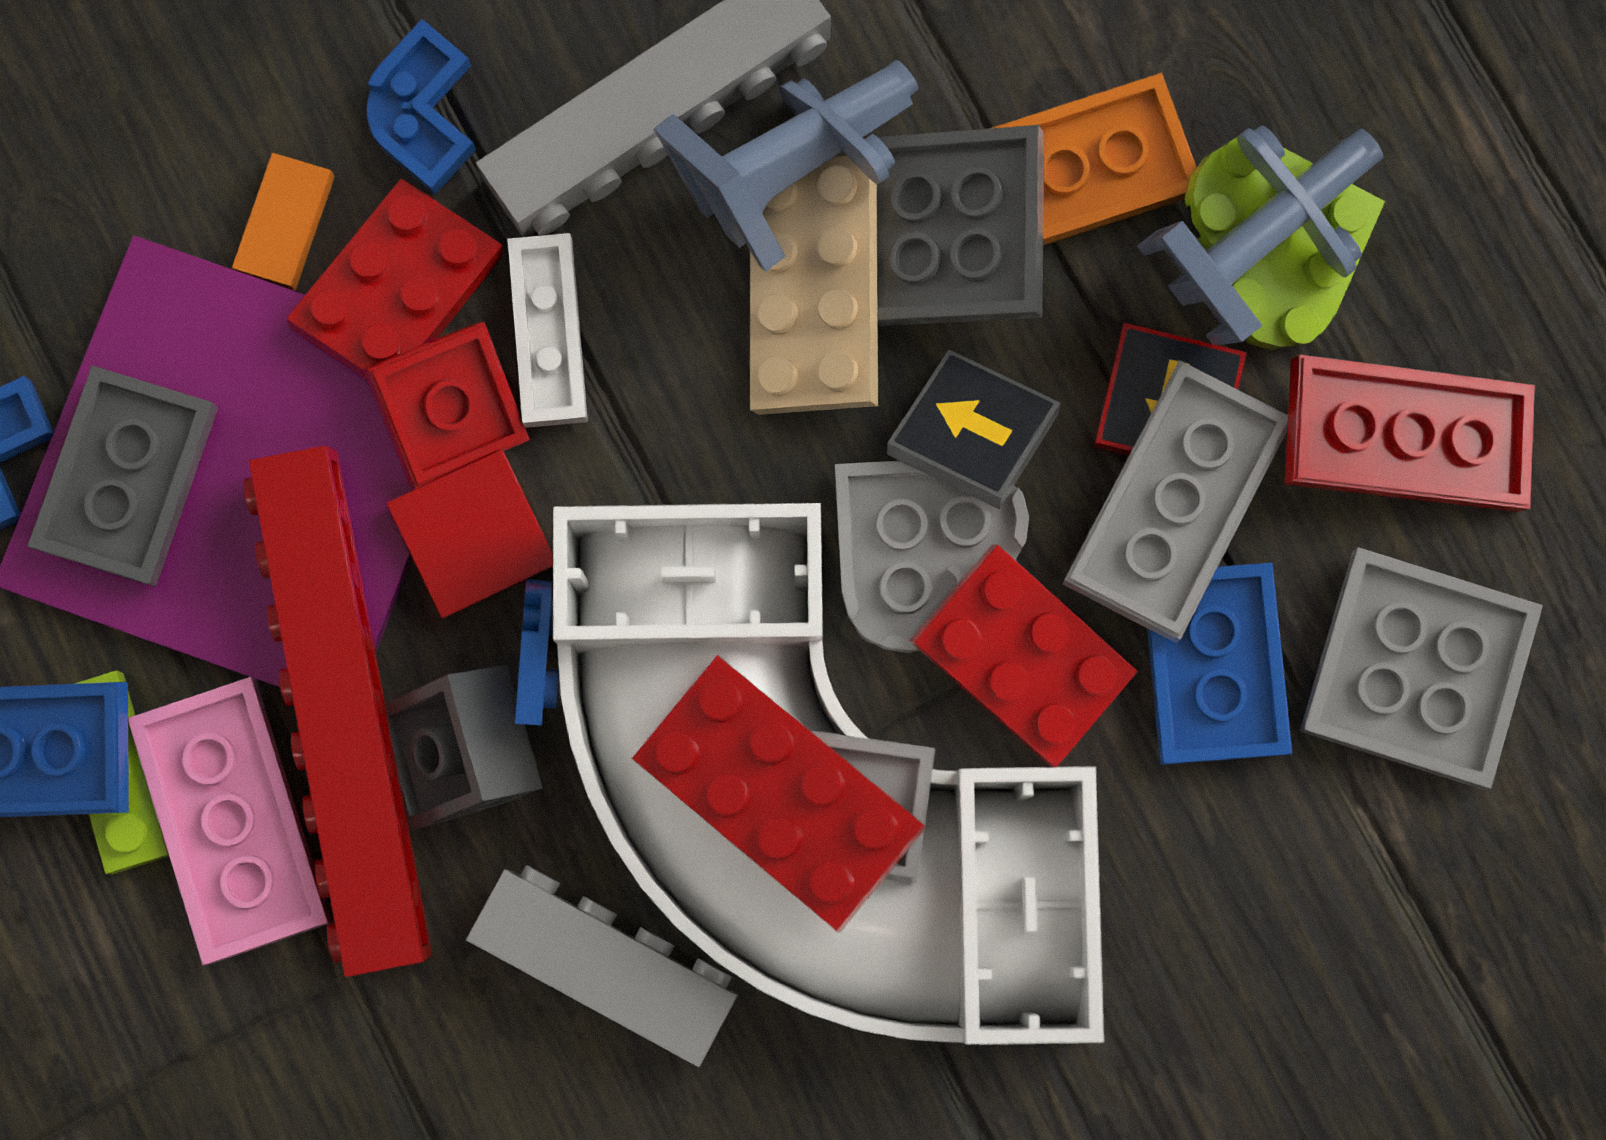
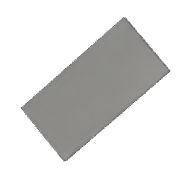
[1063,360,1288,643]

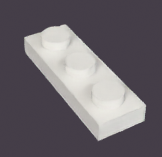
[508,233,588,428]

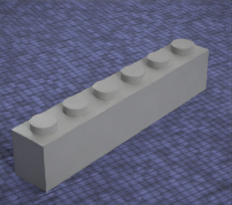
[476,0,831,237]

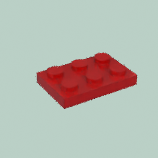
[286,178,504,380]
[909,544,1138,768]

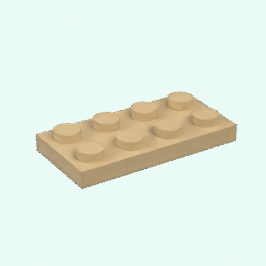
[750,156,878,415]

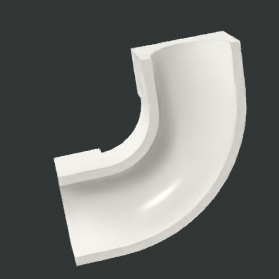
[553,503,1104,1044]

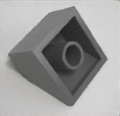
[386,665,543,832]

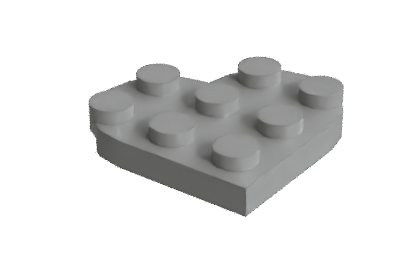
[835,461,1029,653]

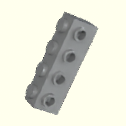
[466,865,739,1067]

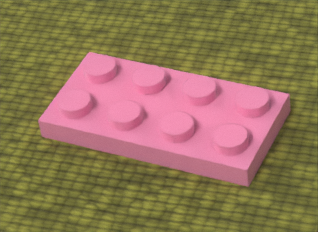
[128,677,332,965]

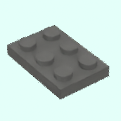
[28,365,218,587]

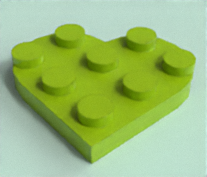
[1185,138,1385,350]

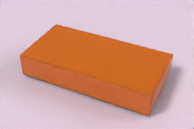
[232,152,335,291]

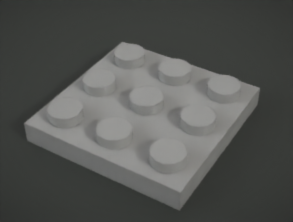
[1300,547,1543,790]

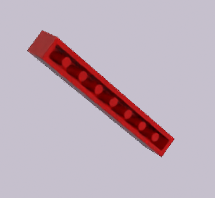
[243,445,433,977]

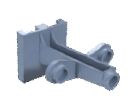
[653,60,918,272]
[1137,125,1384,345]

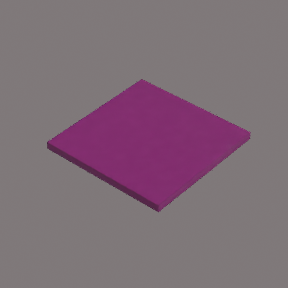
[0,235,433,688]

